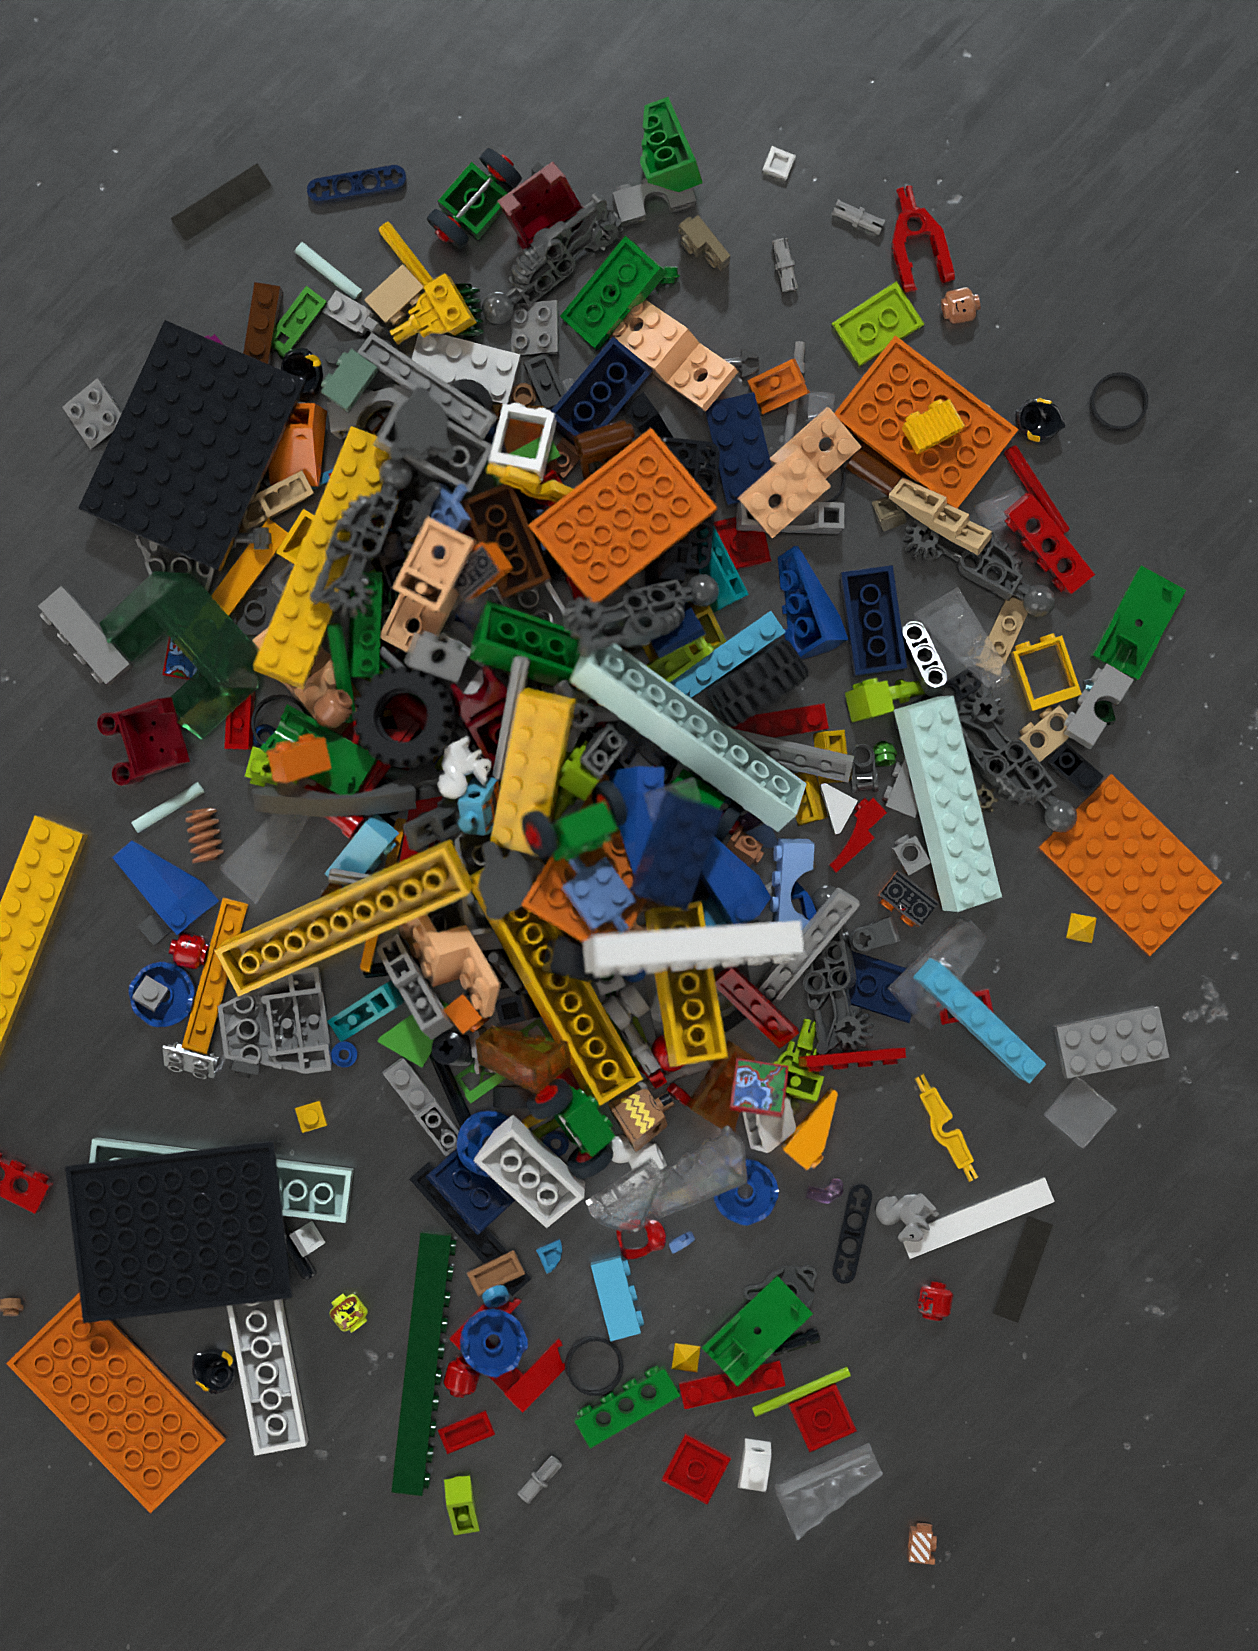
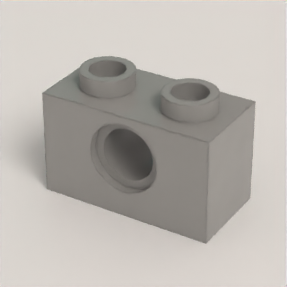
[404,631,468,683]

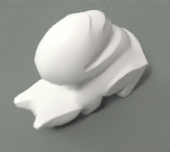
[438,737,491,799]
[609,1135,667,1188]

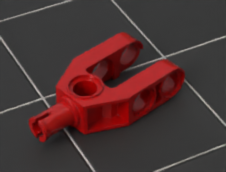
[891,185,955,293]

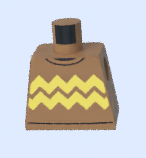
[608,1089,675,1152]

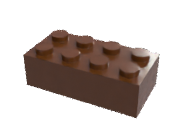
[462,484,551,601]

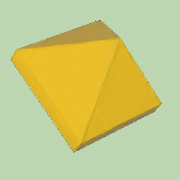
[1066,913,1097,943]
[671,1343,700,1372]

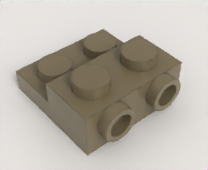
[678,215,730,271]

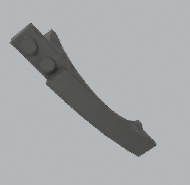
[252,762,445,817]

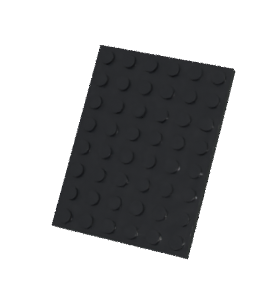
[78,320,307,572]
[65,1141,293,1323]

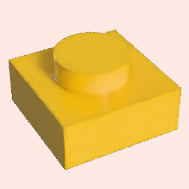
[295,1100,328,1133]

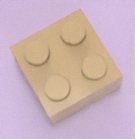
[364,264,425,331]

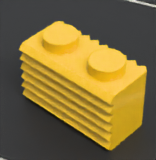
[902,399,965,455]

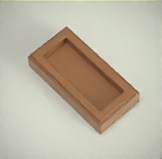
[467,1250,525,1297]

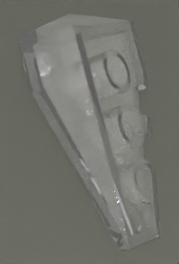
[585,1158,665,1235]

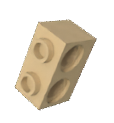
[1017,705,1070,762]

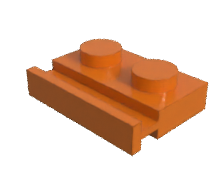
[747,359,810,415]

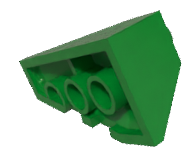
[640,97,703,192]

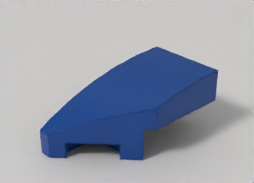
[791,881,817,921]

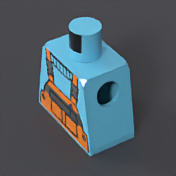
[458,776,500,835]

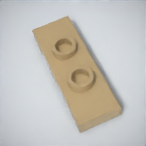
[975,597,1028,676]

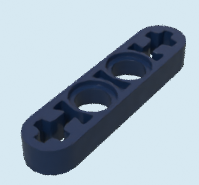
[307,165,407,204]

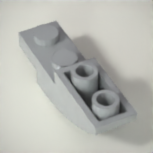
[382,1057,459,1156]

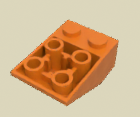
[268,403,327,487]

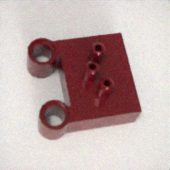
[498,162,584,250]
[97,697,190,786]

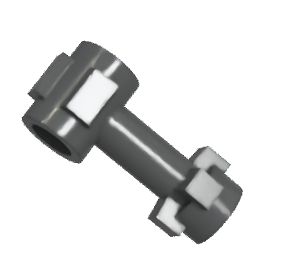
[232,527,272,549]

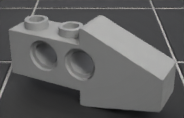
[376,934,454,1040]

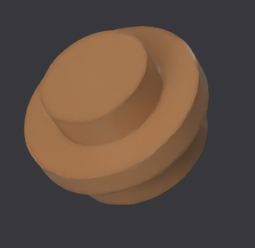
[511,383,536,408]
[0,1298,24,1316]

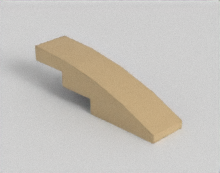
[239,470,314,533]
[889,477,992,555]

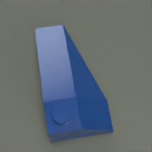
[778,546,848,660]
[609,766,664,876]
[700,836,771,926]
[112,841,219,936]

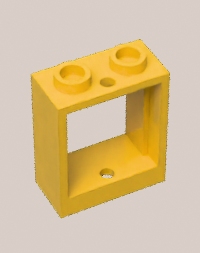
[1010,633,1082,712]

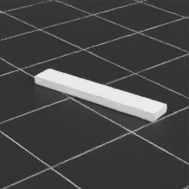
[903,1177,1055,1259]

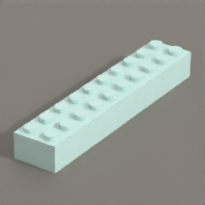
[570,633,807,832]
[89,1137,354,1223]

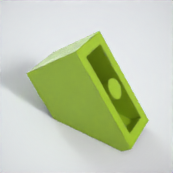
[444,1476,480,1535]

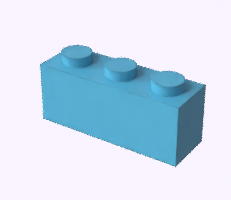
[324,814,399,888]
[591,1255,644,1341]

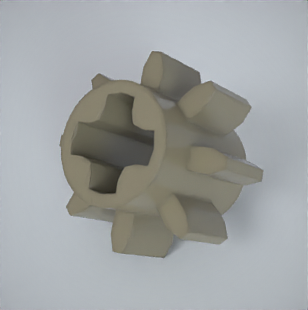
[976,783,999,815]

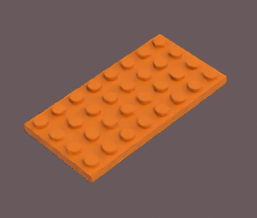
[6,1293,226,1513]

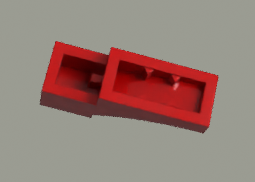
[828,798,887,873]

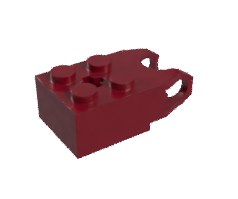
[450,665,508,767]

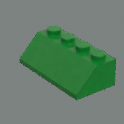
[469,601,581,687]

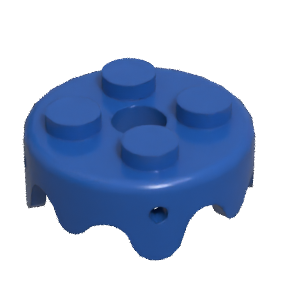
[128,962,196,1027]
[457,1110,510,1177]
[713,1158,779,1225]
[460,1309,528,1377]

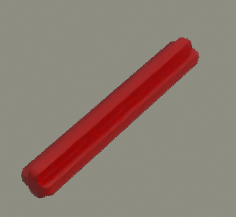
[1004,445,1070,534]

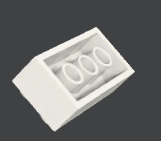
[412,333,521,407]

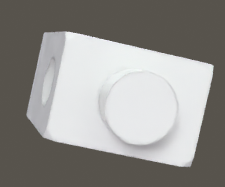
[742,1096,801,1153]
[738,1438,771,1492]

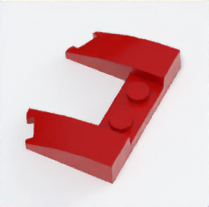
[449,1297,565,1413]

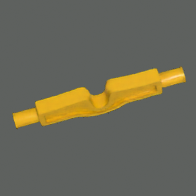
[487,463,573,503]
[914,1074,979,1182]

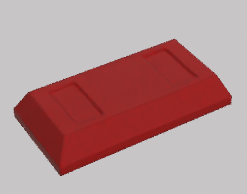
[438,1410,495,1454]

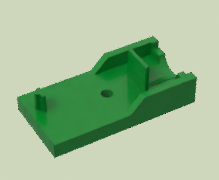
[560,236,668,350]
[1090,565,1186,681]
[260,704,378,795]
[702,1275,813,1387]

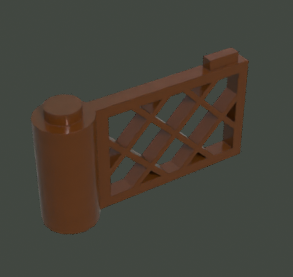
[574,420,635,481]
[845,442,904,496]

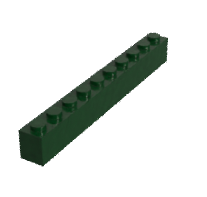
[391,1230,457,1496]

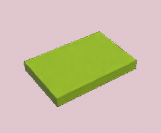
[831,281,925,368]

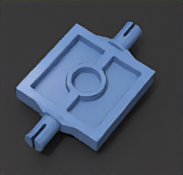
[429,483,471,558]
[562,857,636,934]

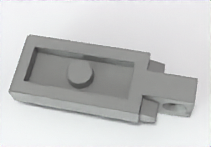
[322,290,385,337]

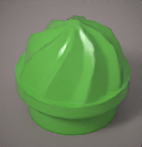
[873,741,897,767]

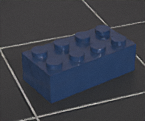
[551,337,653,446]
[704,392,777,508]
[839,565,907,677]
[630,790,723,911]

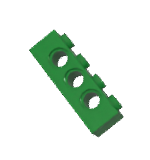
[348,572,382,677]
[574,1365,680,1449]

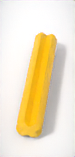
[378,222,433,286]

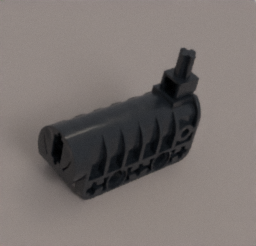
[632,436,720,585]

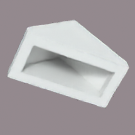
[819,783,858,835]

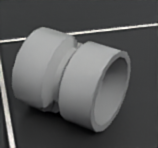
[602,982,650,1030]

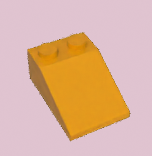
[781,1087,838,1170]

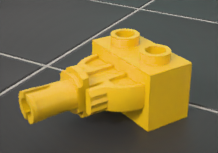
[390,273,477,345]

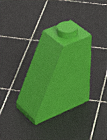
[377,998,451,1067]

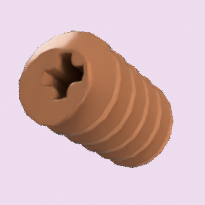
[185,808,224,863]

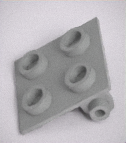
[511,300,559,355]
[62,378,122,450]
[163,1043,219,1079]

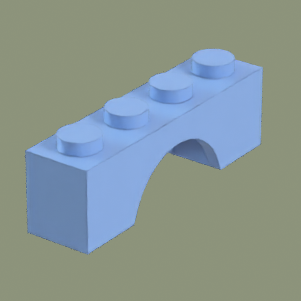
[770,838,815,930]

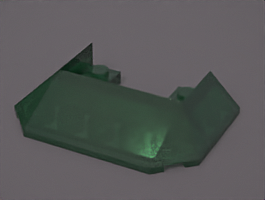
[100,571,259,739]

